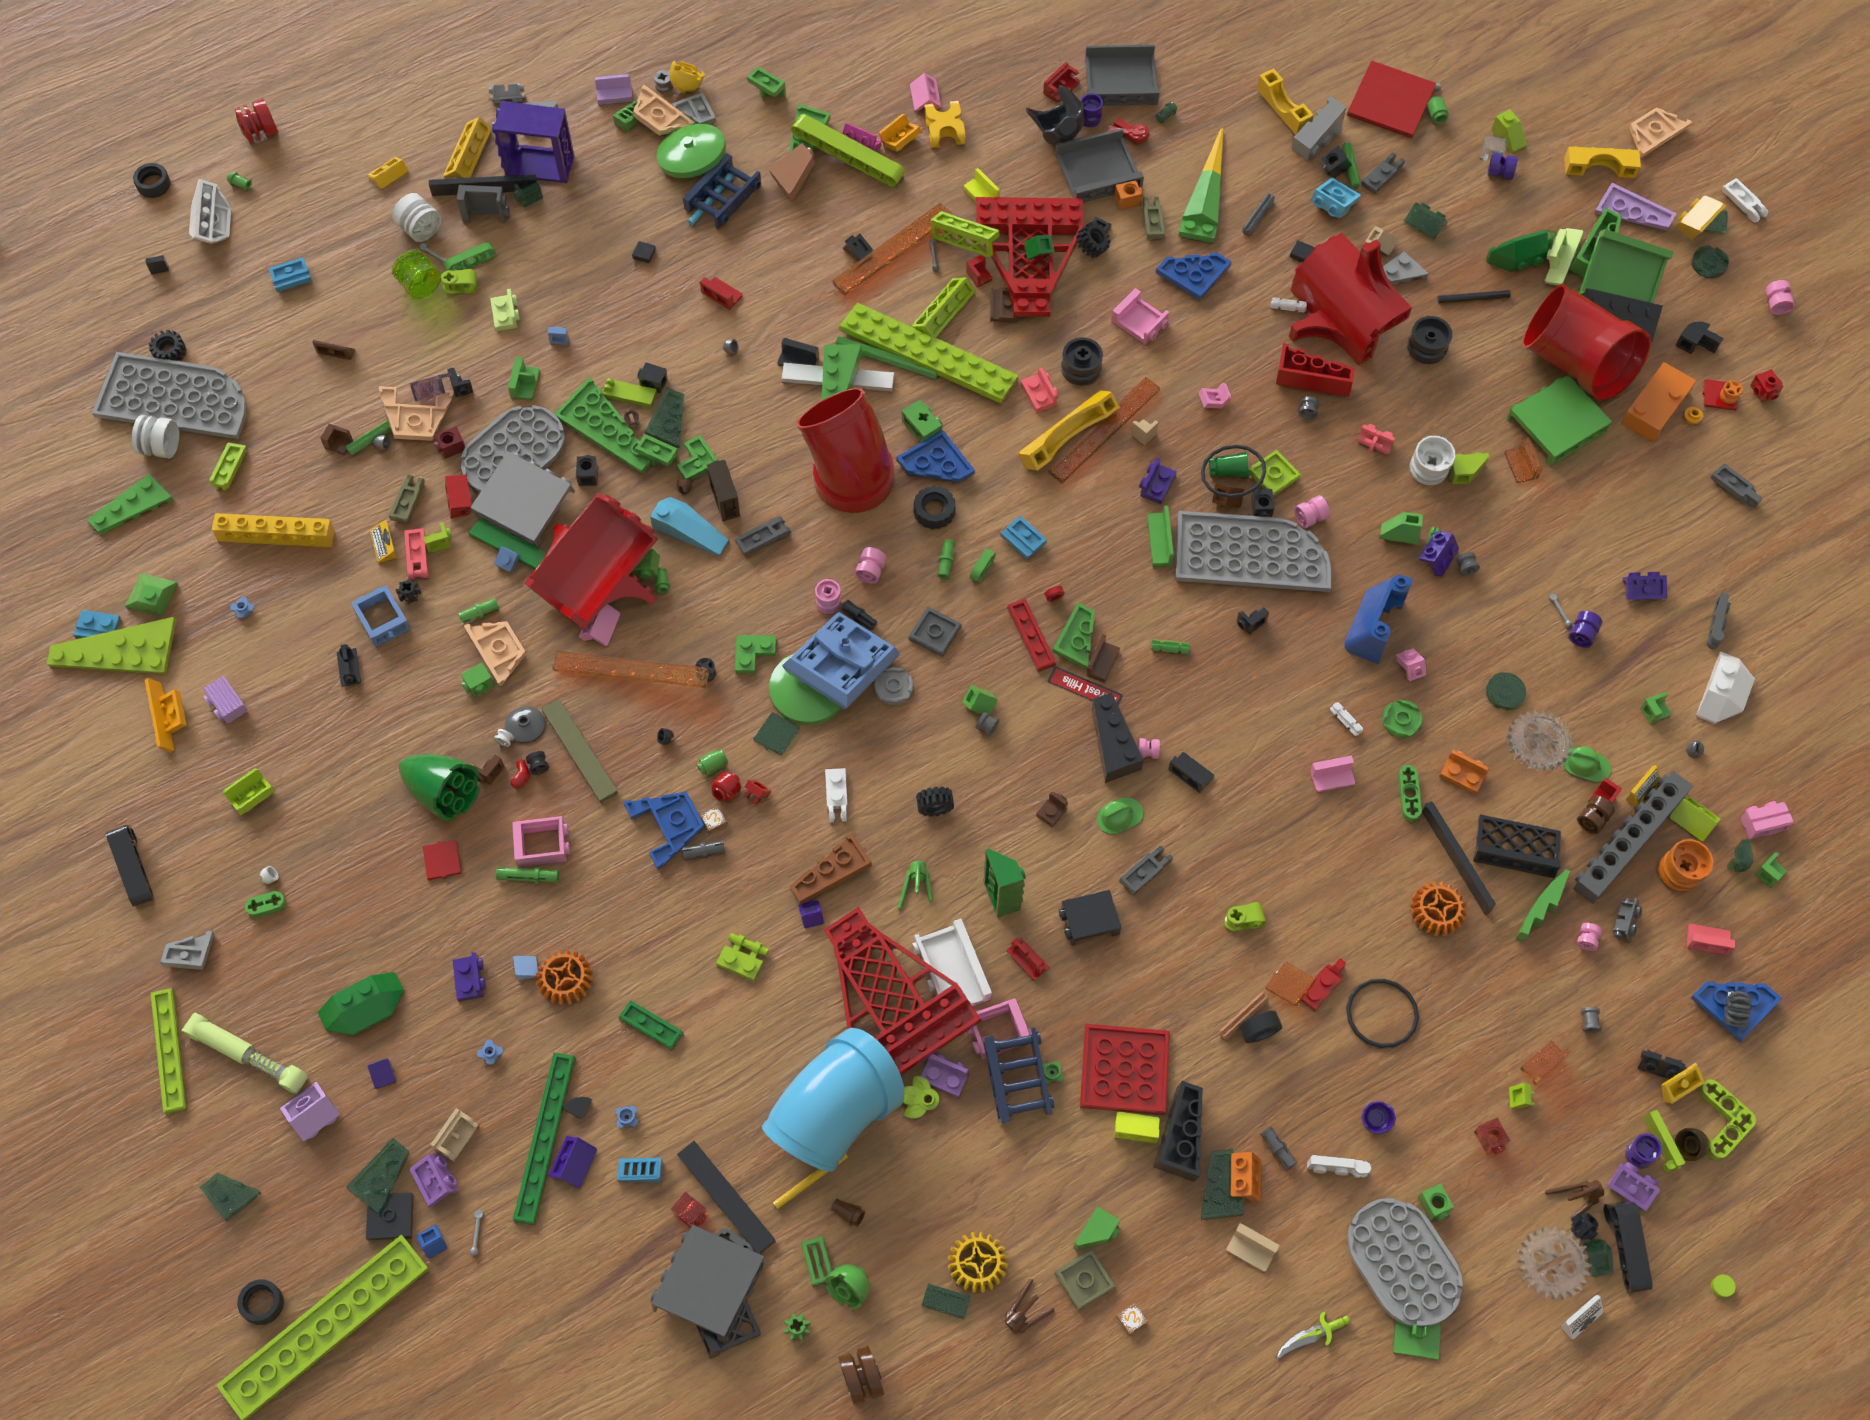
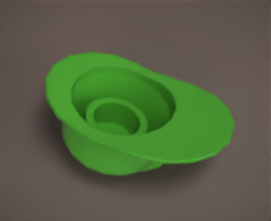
[1563,746,1611,783]
[1097,797,1144,834]

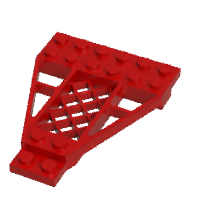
[976,197,1084,317]
[824,907,982,1075]

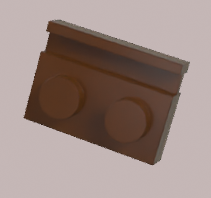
[990,287,1017,322]

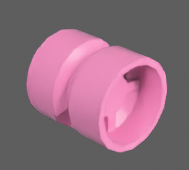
[1765,280,1795,315]
[1294,495,1330,529]
[855,547,887,584]
[815,579,841,614]

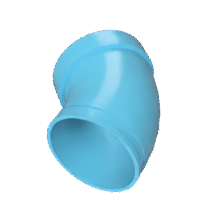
[762,1028,904,1172]

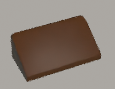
[312,340,355,360]

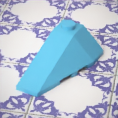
[650,497,729,557]

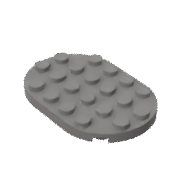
[461,405,565,493]
[1347,1198,1463,1328]

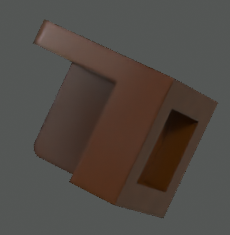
[320,424,353,455]
[1212,484,1244,508]

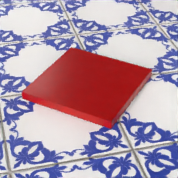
[1347,60,1436,138]
[1080,1024,1170,1115]

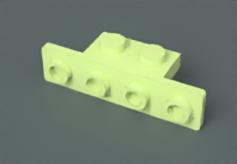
[1545,228,1583,286]

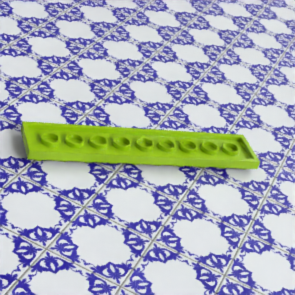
[839,303,1019,404]
[216,1234,429,1420]

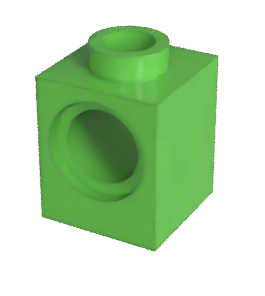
[461,663,495,697]
[1417,1183,1454,1221]

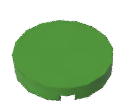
[1382,700,1423,738]

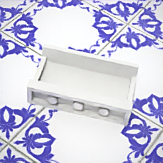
[912,919,992,1006]

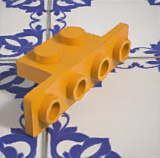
[145,678,187,753]

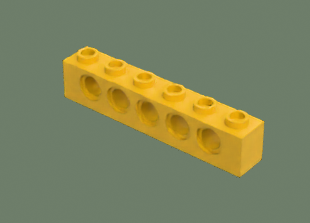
[212,513,335,547]

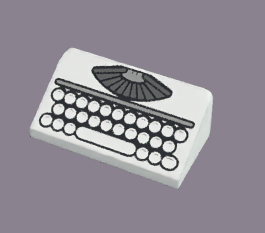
[1561,1295,1603,1339]

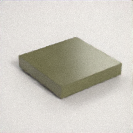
[1054,1249,1116,1311]

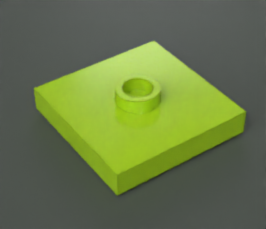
[1249,450,1301,497]

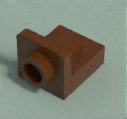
[473,754,505,785]
[1036,791,1068,828]

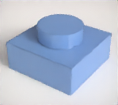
[547,327,569,345]
[494,546,520,572]

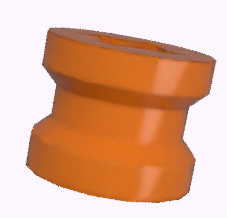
[1719,380,1743,404]

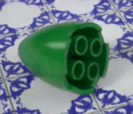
[399,753,480,821]

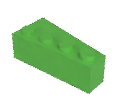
[1569,208,1622,278]
[822,344,863,400]

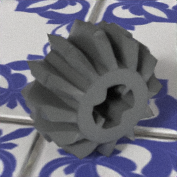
[1723,991,1751,1028]

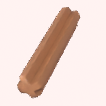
[1219,993,1269,1040]

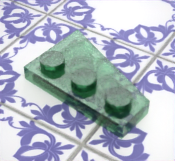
[645,387,684,449]
[346,1138,410,1215]

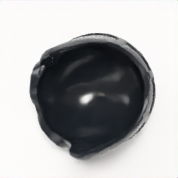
[1026,85,1085,145]

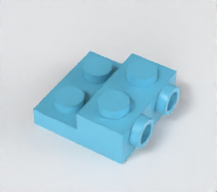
[1311,178,1361,219]

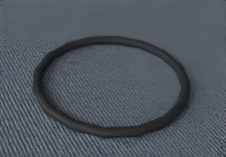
[1201,445,1267,498]
[1346,979,1419,1048]

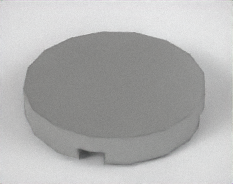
[874,667,913,705]

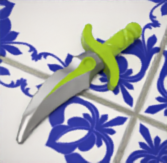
[1276,1312,1351,1359]

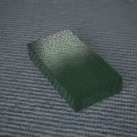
[922,1283,971,1319]

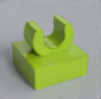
[1509,1083,1535,1110]

